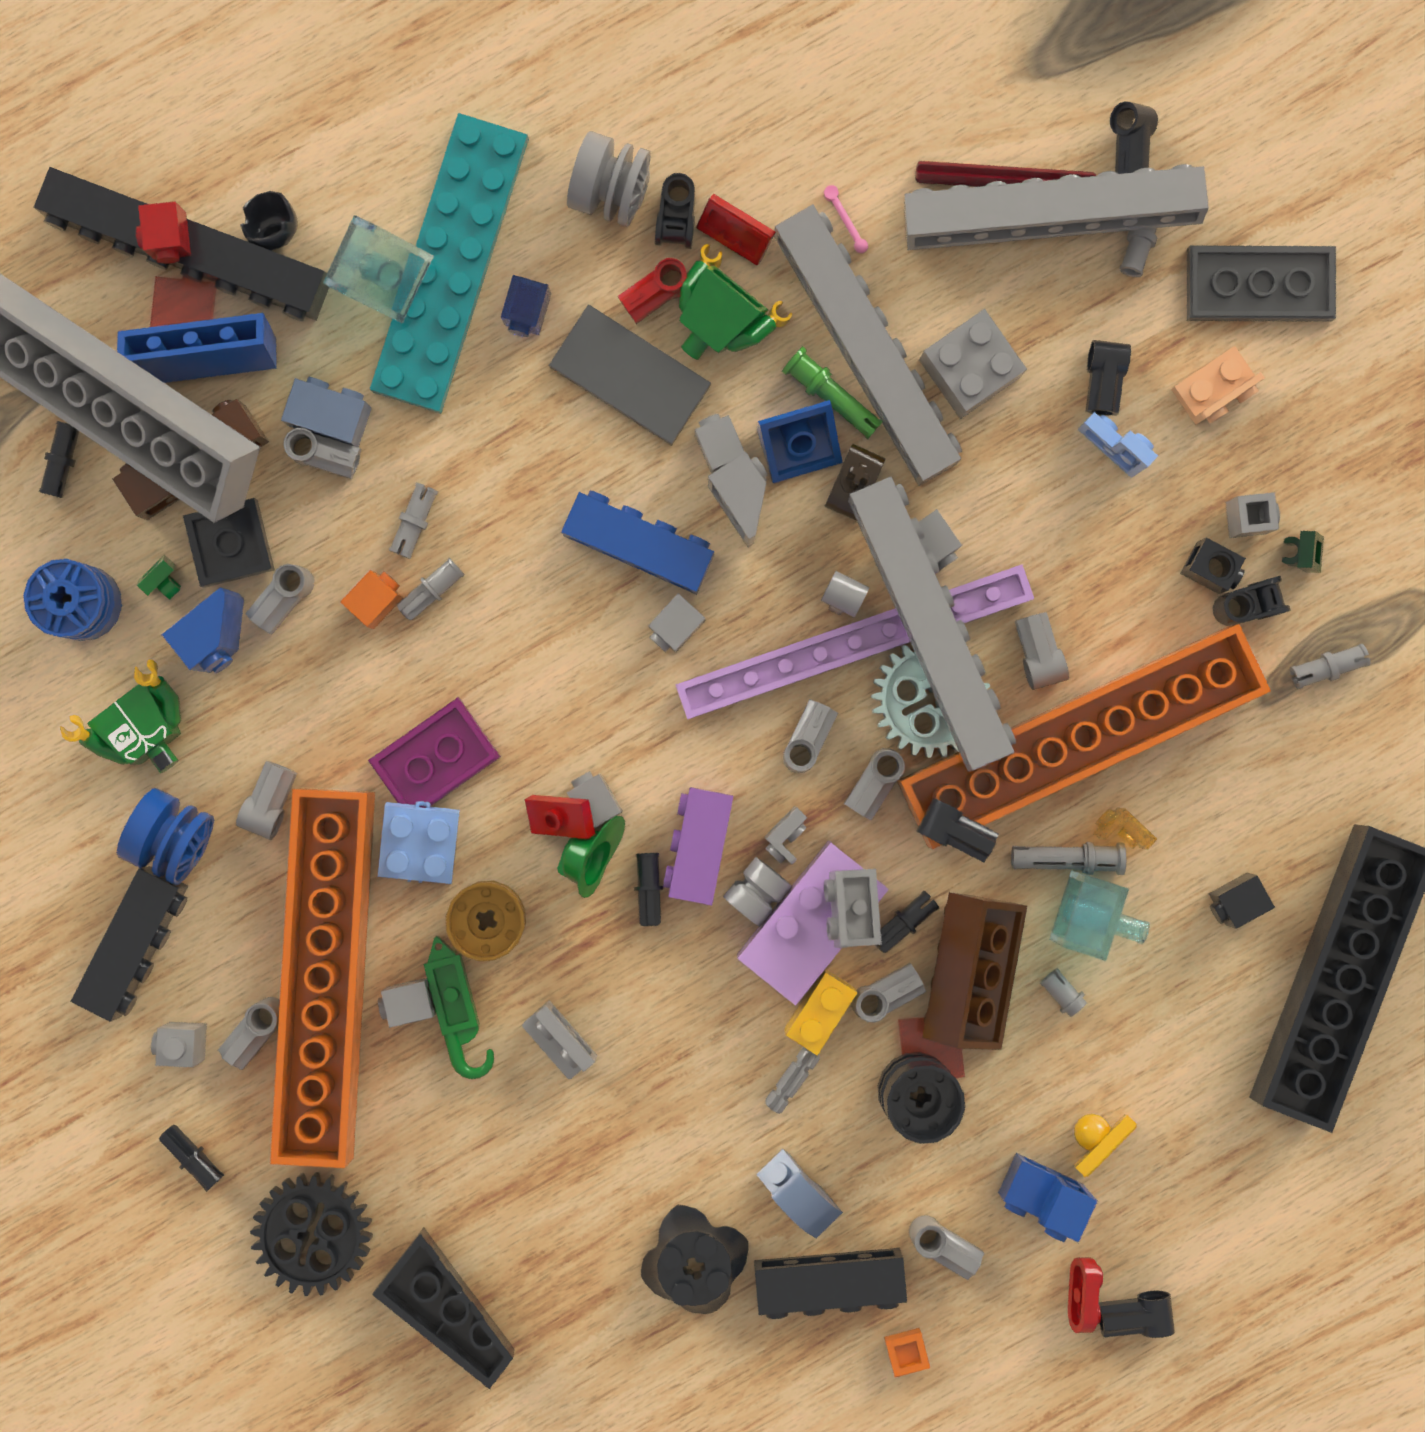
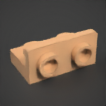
[1171,346,1265,425]

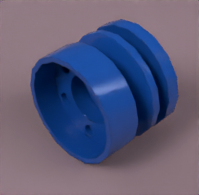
[23,559,122,641]
[117,788,215,885]

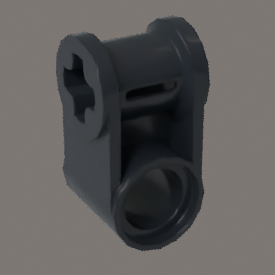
[655,173,695,249]
[1213,576,1291,626]

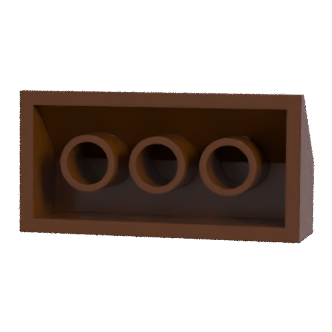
[922,892,1027,1050]

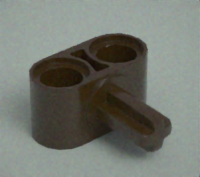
[825,444,886,521]

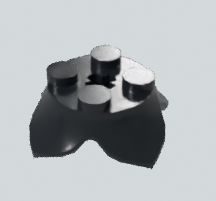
[641,1204,749,1314]

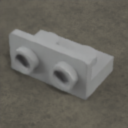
[522,1000,597,1079]

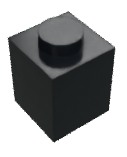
[1208,873,1275,929]

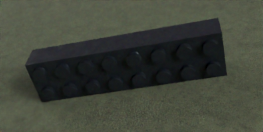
[1249,824,1425,1133]

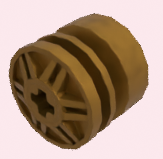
[445,880,526,961]

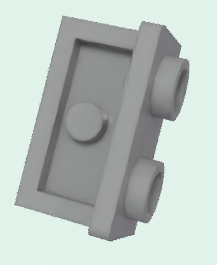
[824,869,882,948]

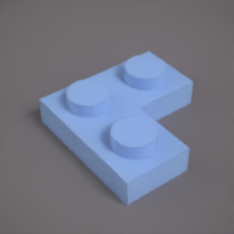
[1078,412,1158,478]

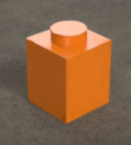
[340,570,403,630]

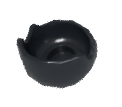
[240,191,298,251]

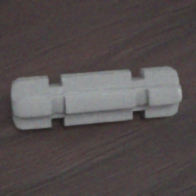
[765,1047,820,1114]

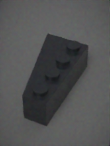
[372,1227,515,1389]

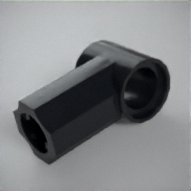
[1110,101,1158,174]
[1085,340,1131,416]
[916,798,999,862]
[1099,1290,1175,1338]

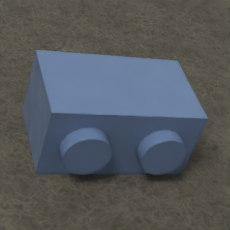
[281,377,372,448]

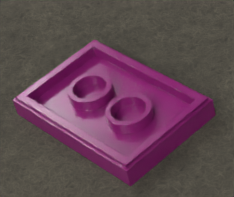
[368,697,501,808]

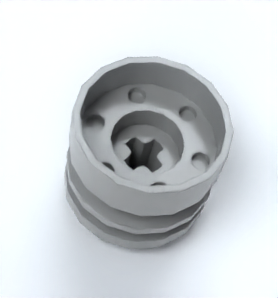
[567,131,651,227]

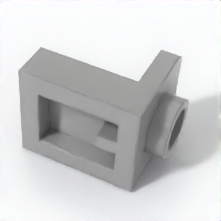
[765,806,807,864]

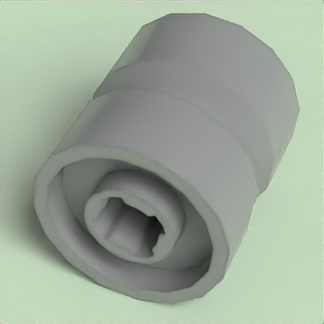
[723,857,792,927]

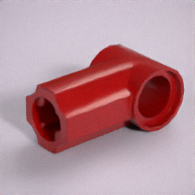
[617,258,687,324]

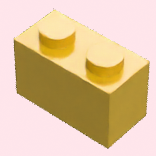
[784,969,857,1056]

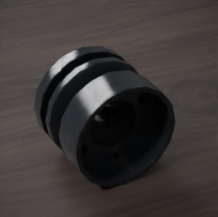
[877,1052,965,1144]

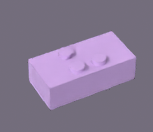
[737,841,889,1006]

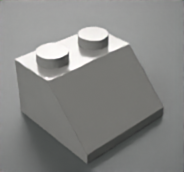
[708,452,768,547]

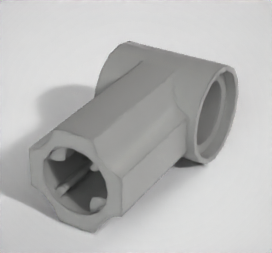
[283,428,361,479]
[246,564,314,634]
[821,571,869,617]
[1015,612,1069,690]
[783,699,838,774]
[844,748,905,820]
[236,761,297,840]
[851,963,926,1023]
[218,997,280,1070]
[909,1215,984,1280]

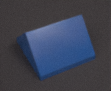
[757,400,843,483]

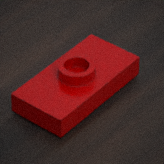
[696,194,776,266]
[524,795,595,839]

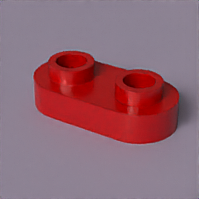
[1068,1257,1103,1333]

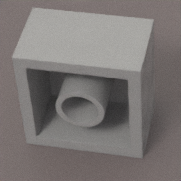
[919,309,1027,419]

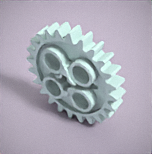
[871,645,991,758]

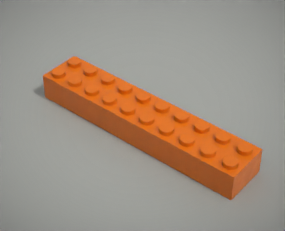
[897,624,1271,849]
[270,788,375,1168]

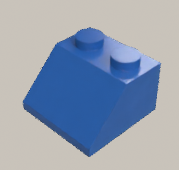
[161,587,244,673]

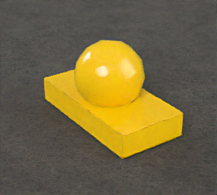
[1074,1114,1137,1177]

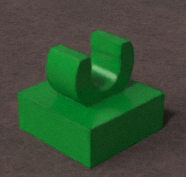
[137,554,181,600]

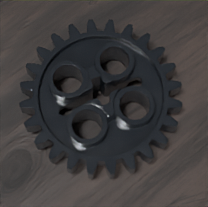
[250,1172,373,1296]

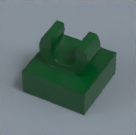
[1282,531,1324,573]

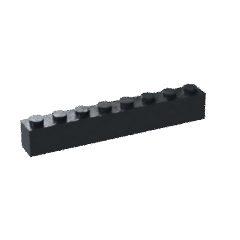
[34,167,332,321]

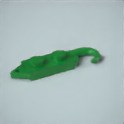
[423,936,495,1079]

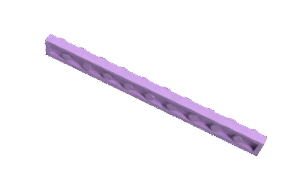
[676,564,1034,719]

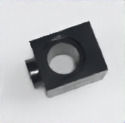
[1180,537,1246,594]

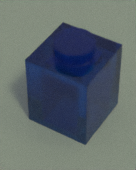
[501,275,551,337]

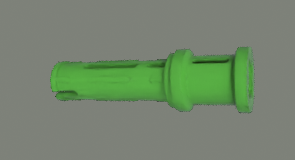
[782,346,883,439]

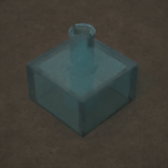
[323,215,434,323]
[1049,870,1150,961]

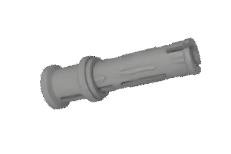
[1011,842,1126,875]

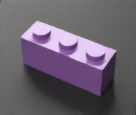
[663,787,733,905]

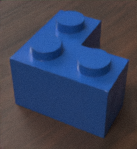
[998,1153,1098,1243]

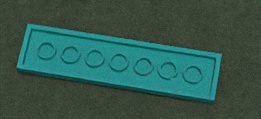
[370,113,529,414]

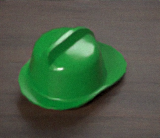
[557,816,625,898]

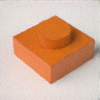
[884,1328,930,1377]

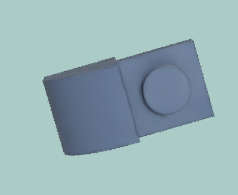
[756,1149,843,1238]

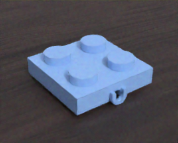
[377,801,460,884]

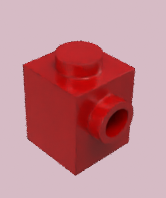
[136,201,191,264]

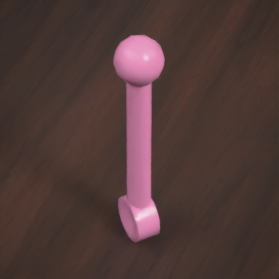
[824,185,868,253]

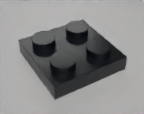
[183,498,275,588]

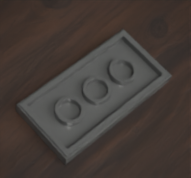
[1187,245,1336,322]
[549,304,711,446]

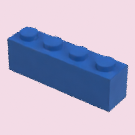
[117,313,277,383]
[561,490,714,595]

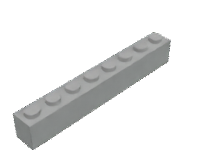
[904,164,1209,250]
[774,204,962,486]
[848,476,1016,772]

